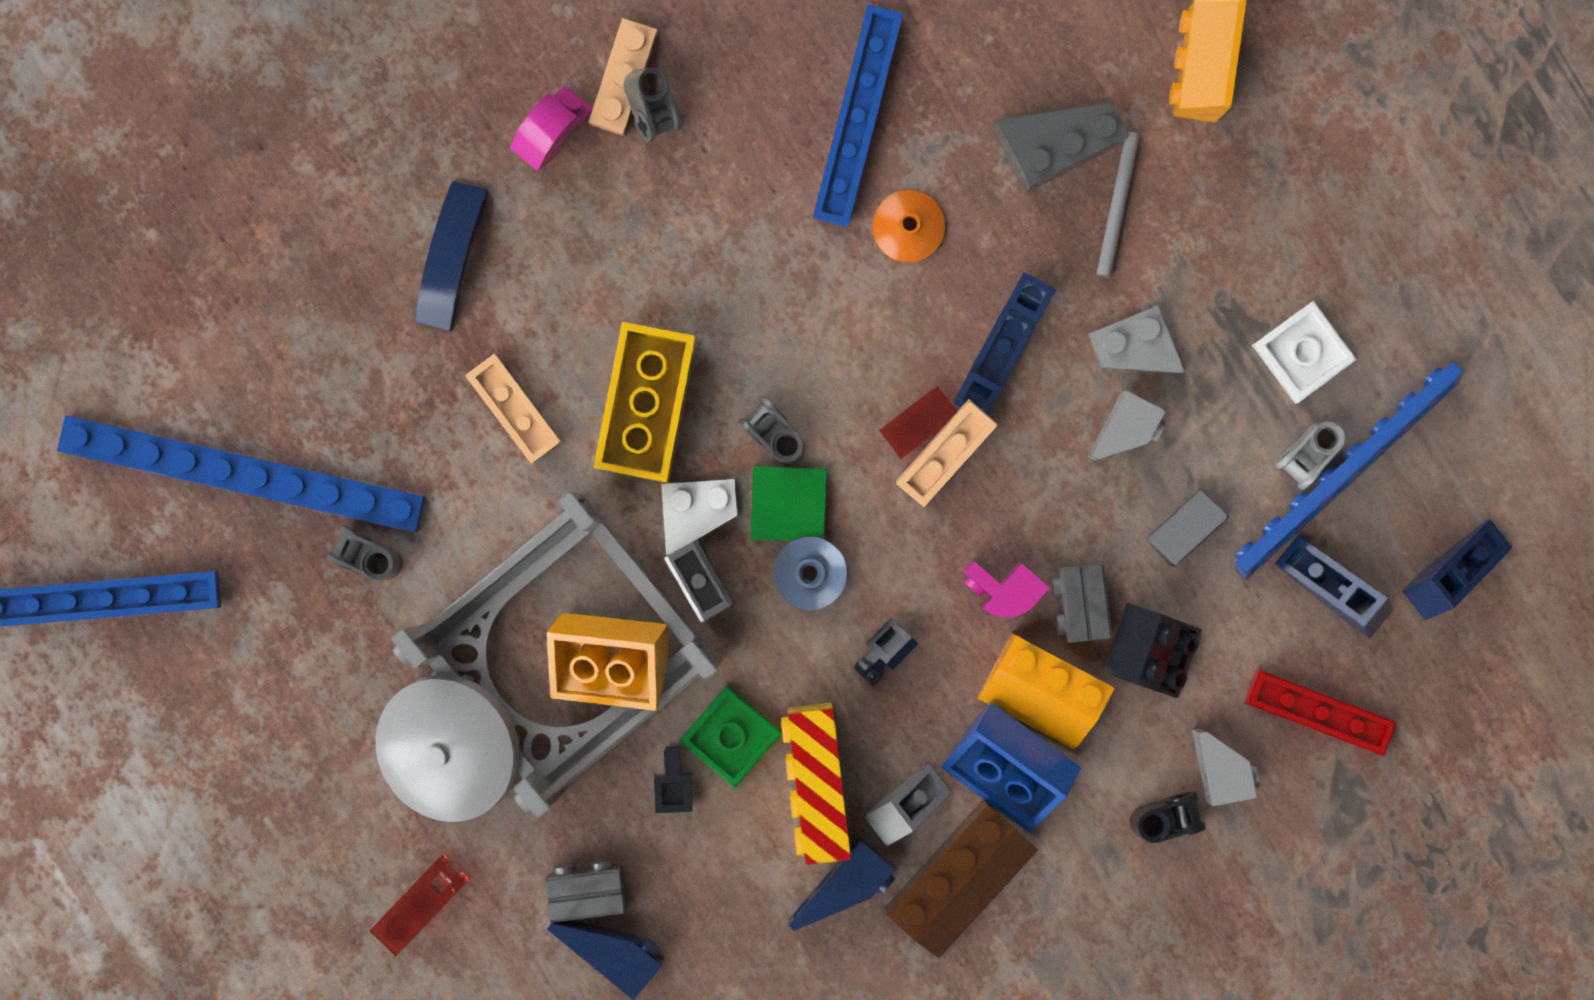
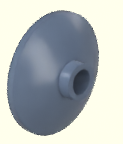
[773,537,847,610]

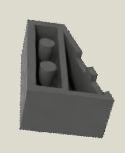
[992,103,1129,194]

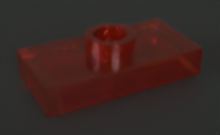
[879,386,957,460]

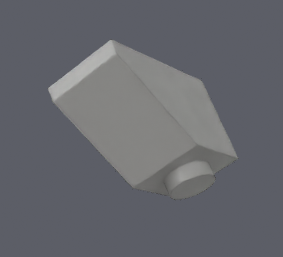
[1087,390,1166,461]
[1192,728,1260,806]
[864,763,951,846]

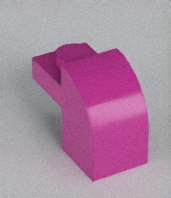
[510,86,593,171]
[962,561,1050,617]

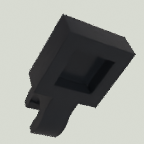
[854,617,918,686]
[654,746,693,813]

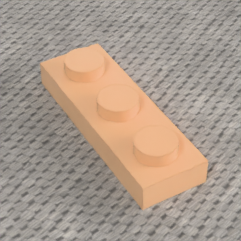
[589,18,658,136]
[465,354,562,464]
[896,399,998,507]

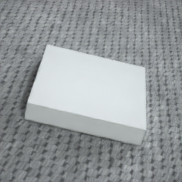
[1252,301,1357,404]

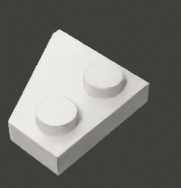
[661,479,737,555]

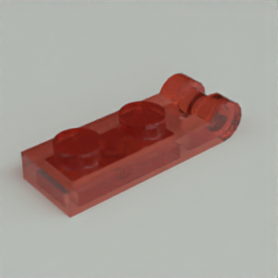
[369,854,469,957]

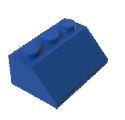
[941,702,1081,832]

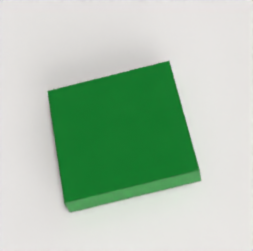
[750,466,827,541]
[679,685,782,789]

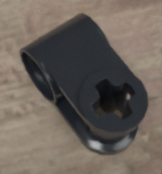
[1130,791,1206,843]

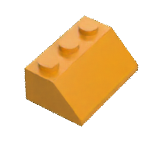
[1169,0,1246,123]
[547,613,668,711]
[977,633,1115,750]

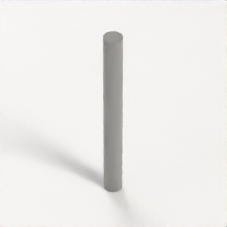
[1096,132,1140,278]

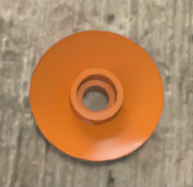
[872,190,945,263]

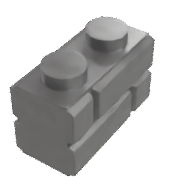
[664,539,734,623]
[1051,564,1113,643]
[545,859,627,923]

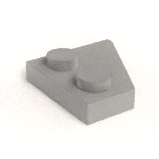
[1088,306,1184,374]

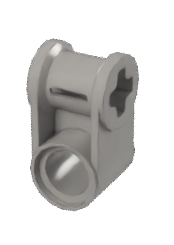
[1274,422,1345,490]

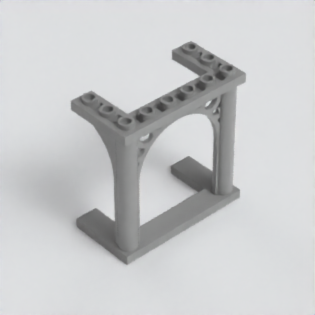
[391,492,721,818]

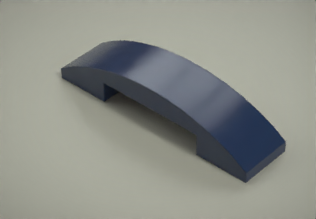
[415,181,489,331]
[953,272,1056,415]

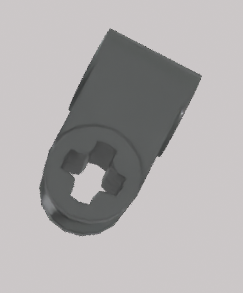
[624,67,683,143]
[738,396,805,465]
[325,525,402,580]

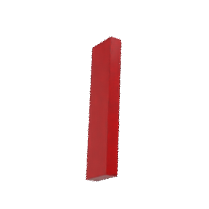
[1244,669,1397,756]

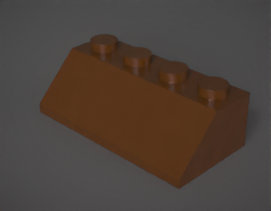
[885,799,1038,958]

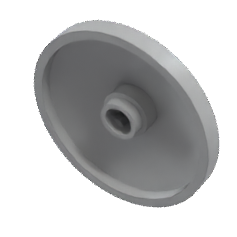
[376,675,519,822]

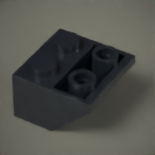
[1103,603,1202,699]

